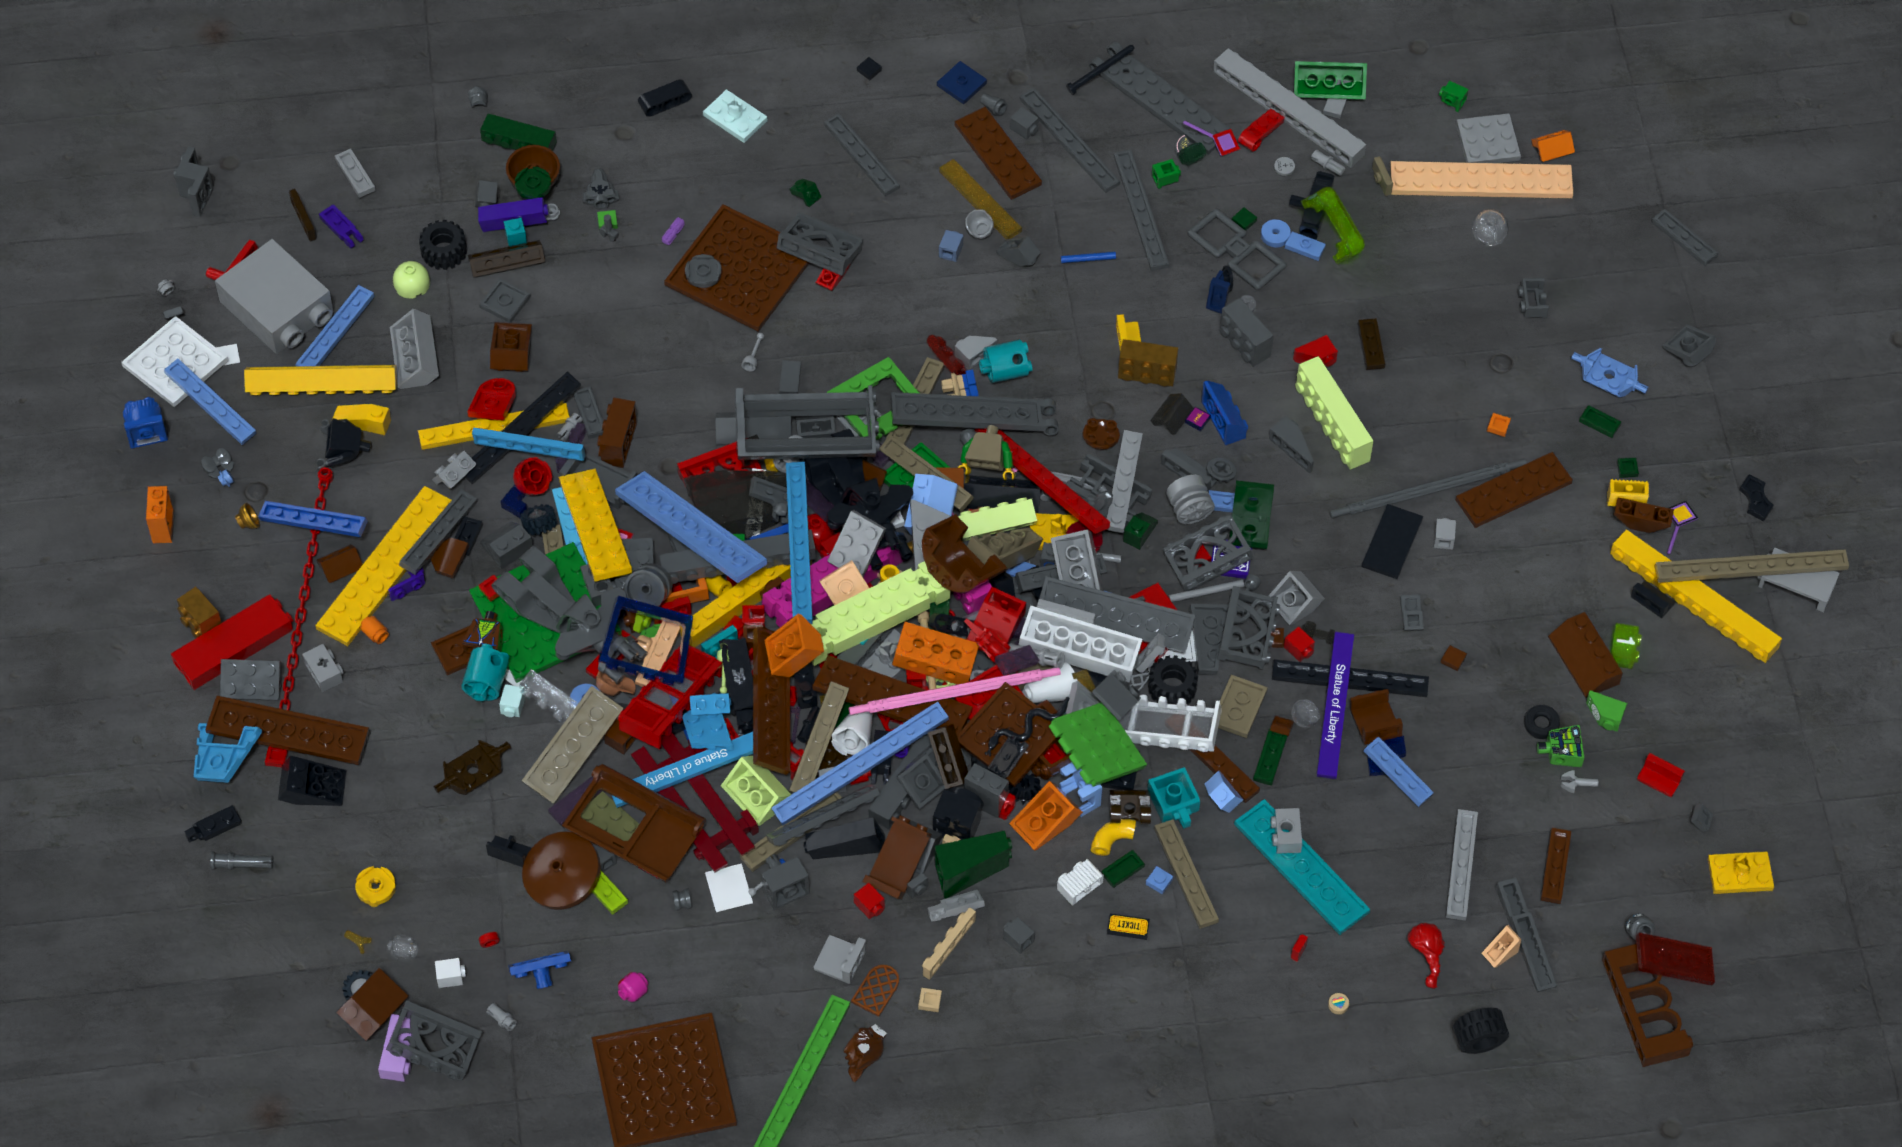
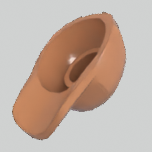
[596,671,636,696]

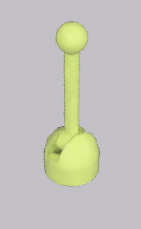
[717,649,729,694]

